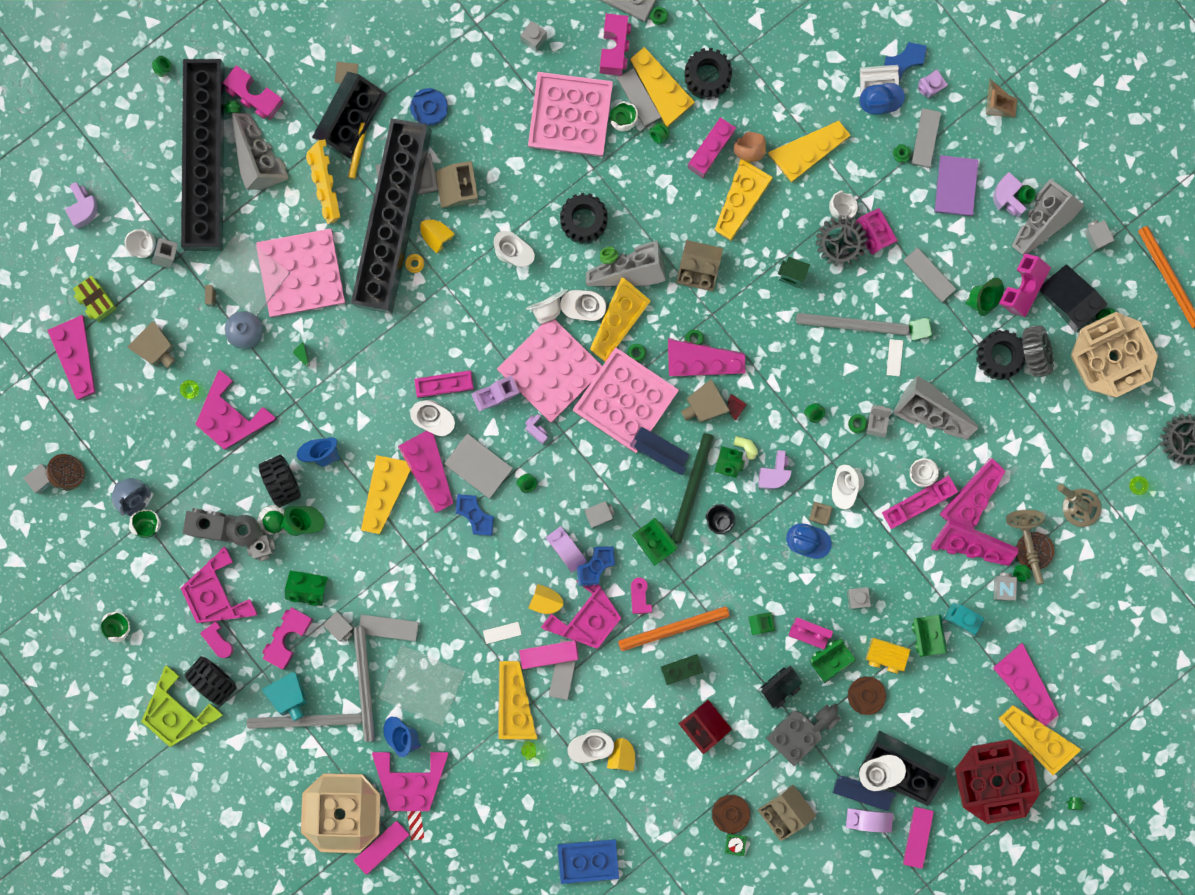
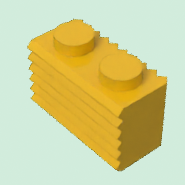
[865,638,911,674]

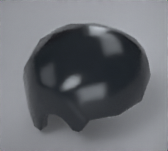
[705,504,736,535]

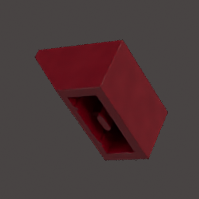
[678,699,732,754]

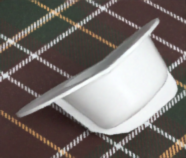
[494,230,535,267]
[526,289,568,324]
[560,290,606,321]
[410,400,455,436]
[832,464,864,509]
[568,729,614,763]
[859,755,906,791]

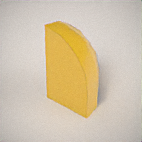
[420,220,454,253]
[528,584,564,614]
[607,738,635,771]

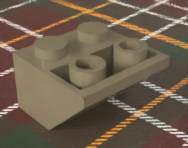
[435,161,479,209]
[676,240,723,291]
[758,784,817,841]

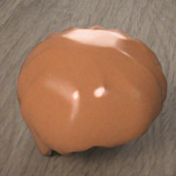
[734,132,766,162]

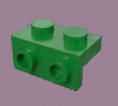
[632,518,678,566]
[285,570,328,606]
[912,614,948,657]
[810,639,856,683]

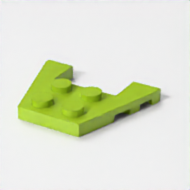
[141,665,224,747]

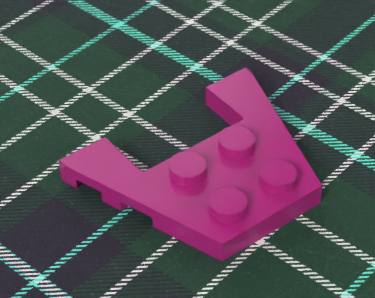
[195,370,277,450]
[180,547,258,623]
[541,580,621,649]
[372,752,448,811]

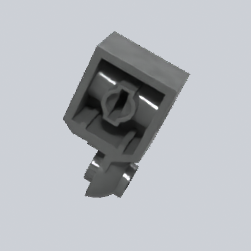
[182,508,260,546]
[765,703,841,766]

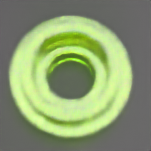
[180,380,199,399]
[1129,476,1149,495]
[521,741,537,761]

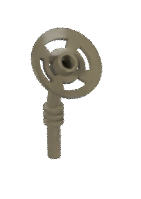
[1057,484,1101,527]
[1006,510,1045,585]

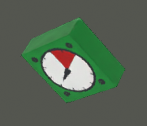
[725,834,747,856]

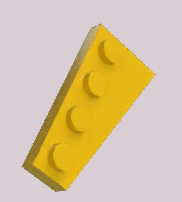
[630,47,695,128]
[768,121,851,183]
[306,139,340,224]
[715,159,773,241]
[590,278,651,362]
[361,455,411,534]
[498,661,537,739]
[999,705,1082,776]

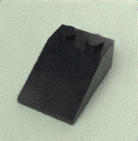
[1039,264,1108,332]
[756,665,802,709]

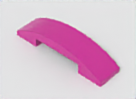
[882,476,958,529]

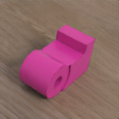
[631,577,652,614]
[200,621,234,658]

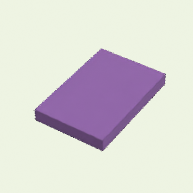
[934,155,978,216]

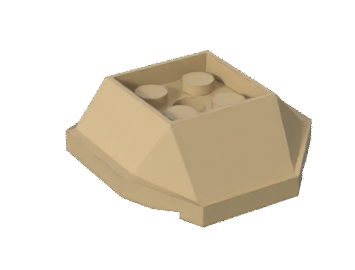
[1070,312,1158,398]
[301,773,381,853]

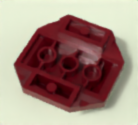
[955,739,1040,824]

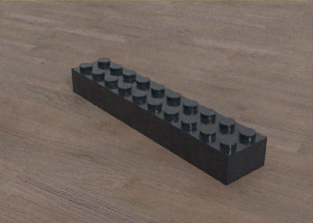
[181,59,225,251]
[351,118,432,314]

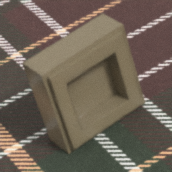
[205,285,216,307]
[809,502,833,526]

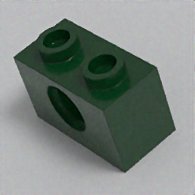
[778,257,810,288]
[660,654,704,685]

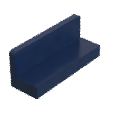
[630,427,689,475]
[832,774,896,811]

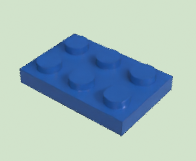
[558,839,619,884]

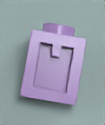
[918,70,948,99]
[525,414,548,445]

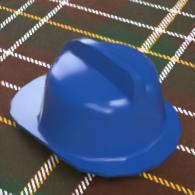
[859,83,905,115]
[296,437,340,467]
[786,523,832,559]
[383,716,421,758]

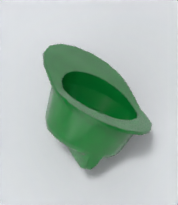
[965,278,1004,316]
[280,506,324,536]

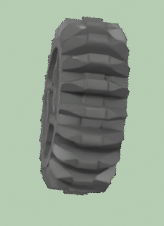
[816,215,868,267]
[1022,325,1054,377]
[1160,414,1195,466]

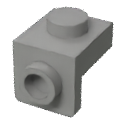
[866,405,891,438]

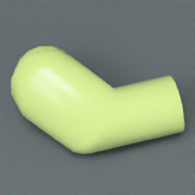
[733,436,758,460]

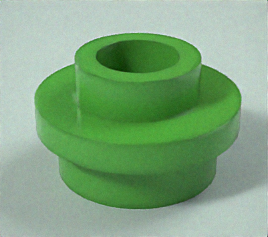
[600,247,619,264]

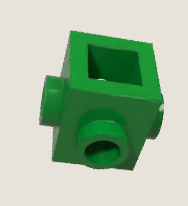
[714,446,745,478]

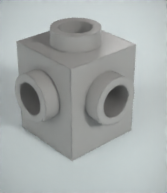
[246,532,276,562]

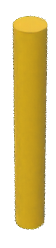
[348,123,366,179]

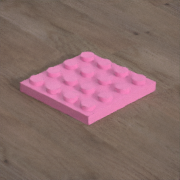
[528,72,613,157]
[256,228,345,318]
[497,319,602,423]
[573,348,679,454]

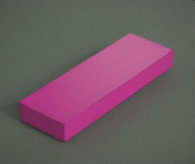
[414,370,474,398]
[519,640,579,670]
[903,807,934,869]
[353,821,410,875]

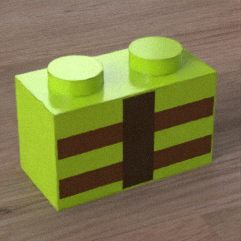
[73,275,117,322]

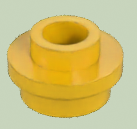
[405,254,424,273]

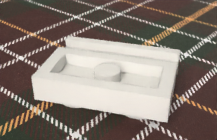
[860,65,899,94]

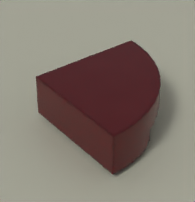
[728,394,747,421]

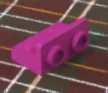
[855,208,898,255]
[789,617,833,649]

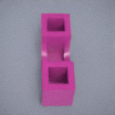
[599,13,631,76]
[223,65,284,121]
[687,117,736,179]
[999,254,1051,317]
[262,607,314,670]

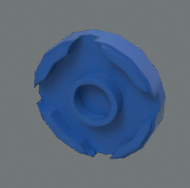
[410,88,448,126]

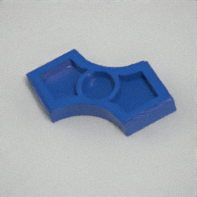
[884,42,927,80]
[455,494,494,536]
[577,546,615,586]

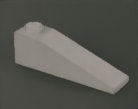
[232,113,289,190]
[1012,179,1084,256]
[586,240,666,286]
[893,376,978,440]

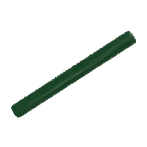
[671,433,714,544]

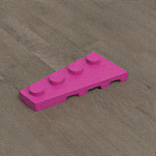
[47,315,96,400]
[668,338,745,376]
[398,430,453,513]
[939,458,1005,529]
[931,519,1018,566]
[992,643,1059,726]

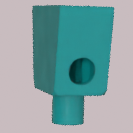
[943,603,985,638]
[262,671,307,722]

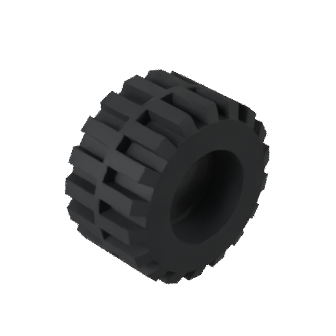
[684,48,732,100]
[560,193,608,244]
[976,330,1026,380]
[259,454,301,508]
[185,656,237,706]

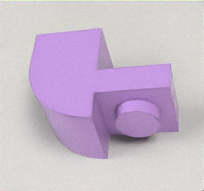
[993,172,1027,217]
[65,182,98,229]
[471,376,520,412]
[758,450,791,490]
[545,526,587,573]
[846,808,893,833]

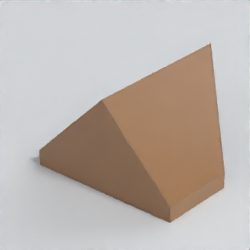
[986,78,1017,117]

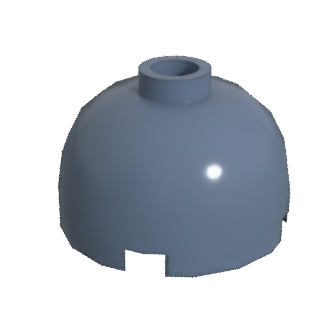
[224,311,263,349]
[111,478,151,517]

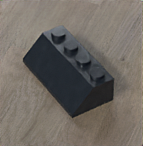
[312,72,386,159]
[859,730,948,806]

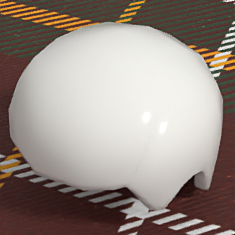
[829,190,858,221]
[124,229,156,258]
[910,458,939,488]

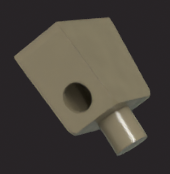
[127,321,176,368]
[680,379,729,423]

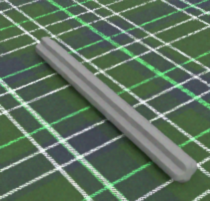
[796,313,909,335]
[354,626,375,742]
[247,713,362,729]

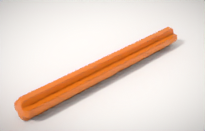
[1138,226,1195,328]
[618,606,729,651]

